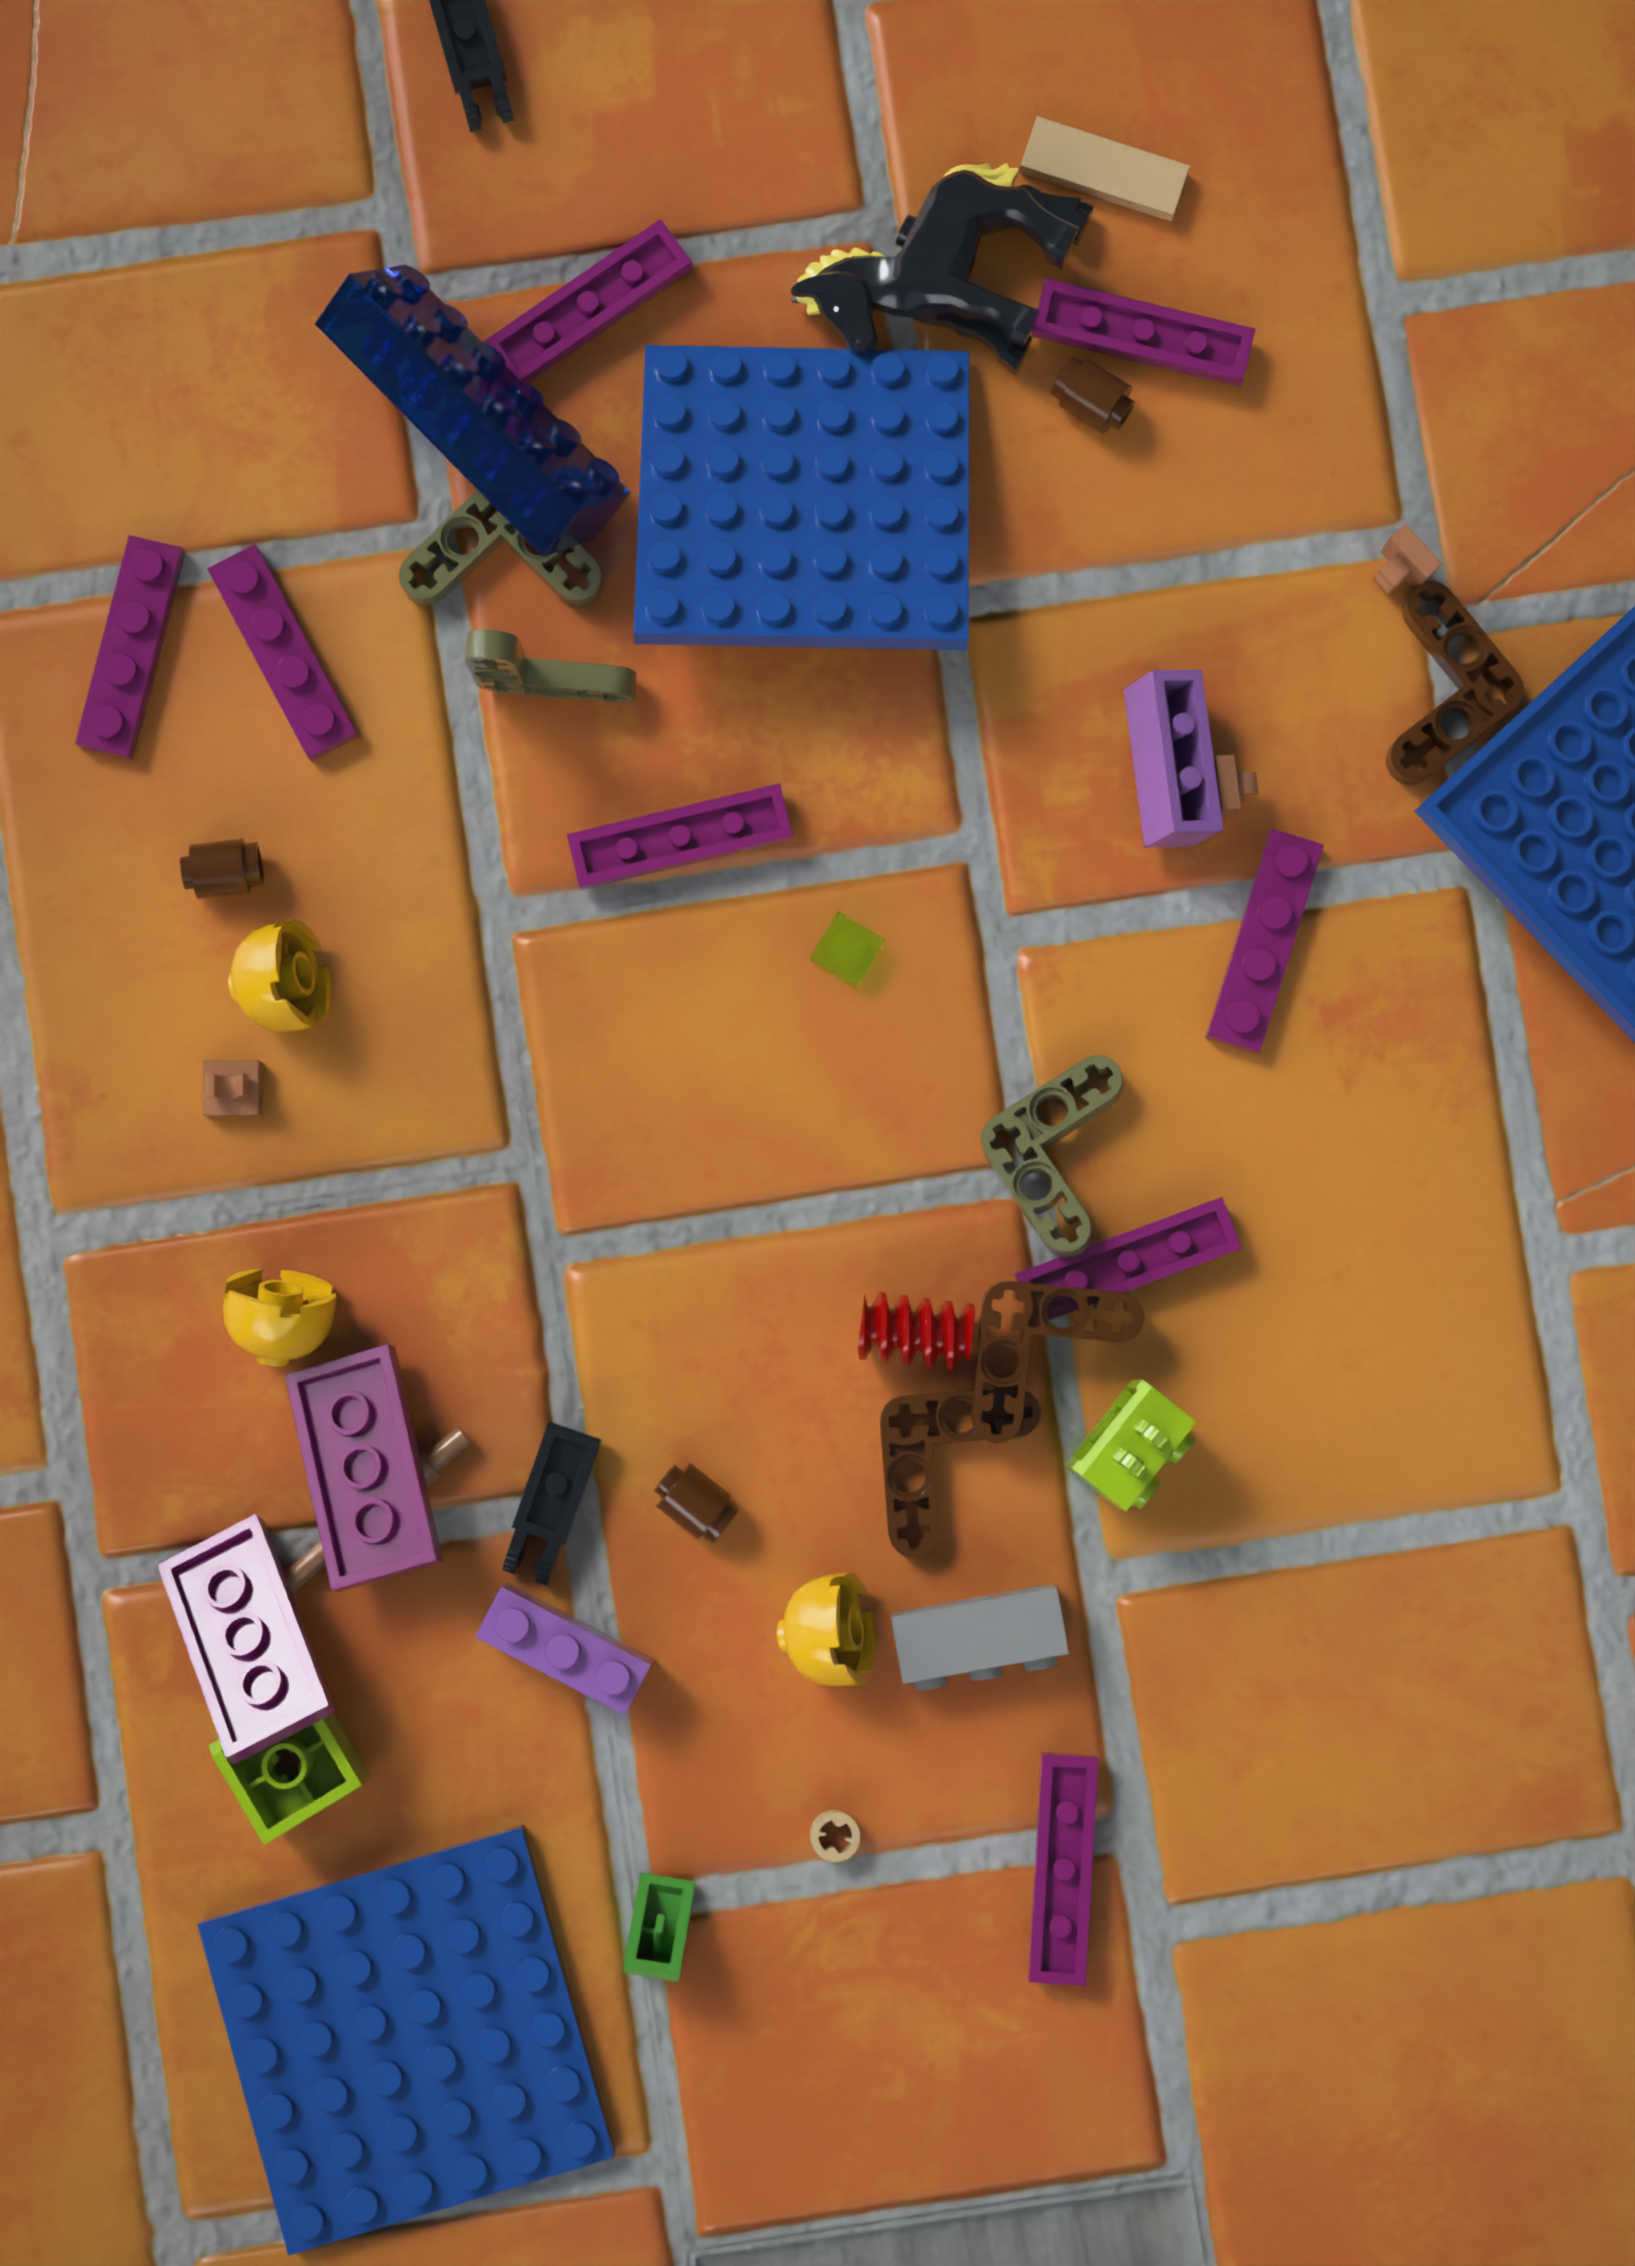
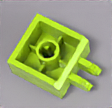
[1064,1379,1197,1512]
[208,1713,371,1845]

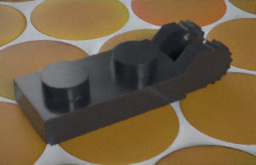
[429,0,514,132]
[502,1421,602,1586]

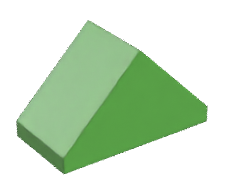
[622,1873,696,1982]

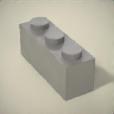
[890,1583,1069,1691]

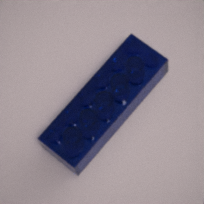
[315,264,631,557]

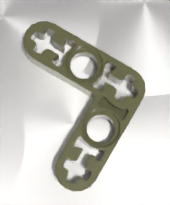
[399,476,603,607]
[465,629,637,703]
[981,1056,1123,1258]

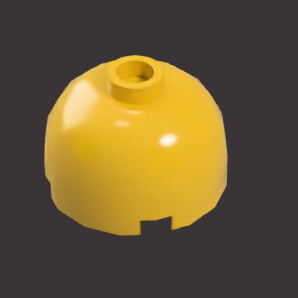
[228,919,332,1032]
[223,1269,336,1367]
[777,1572,876,1687]

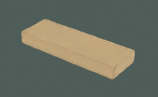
[1019,116,1190,222]

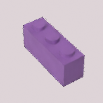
[1124,670,1223,848]
[475,1582,654,1715]

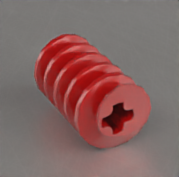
[857,1292,975,1371]

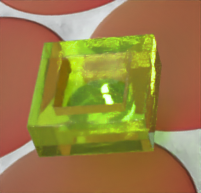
[810,911,885,988]

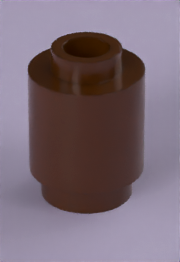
[1051,357,1135,434]
[180,838,264,899]
[654,1463,739,1543]

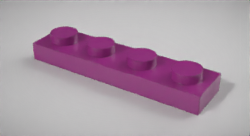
[484,219,693,391]
[1031,278,1255,387]
[75,535,186,760]
[207,544,359,762]
[567,783,793,890]
[1205,828,1324,1054]
[1014,1197,1242,1320]
[1028,1752,1099,1986]

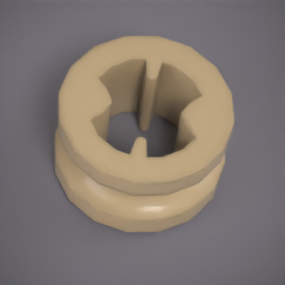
[810,1810,860,1862]

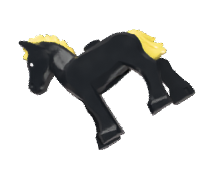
[790,163,1094,375]

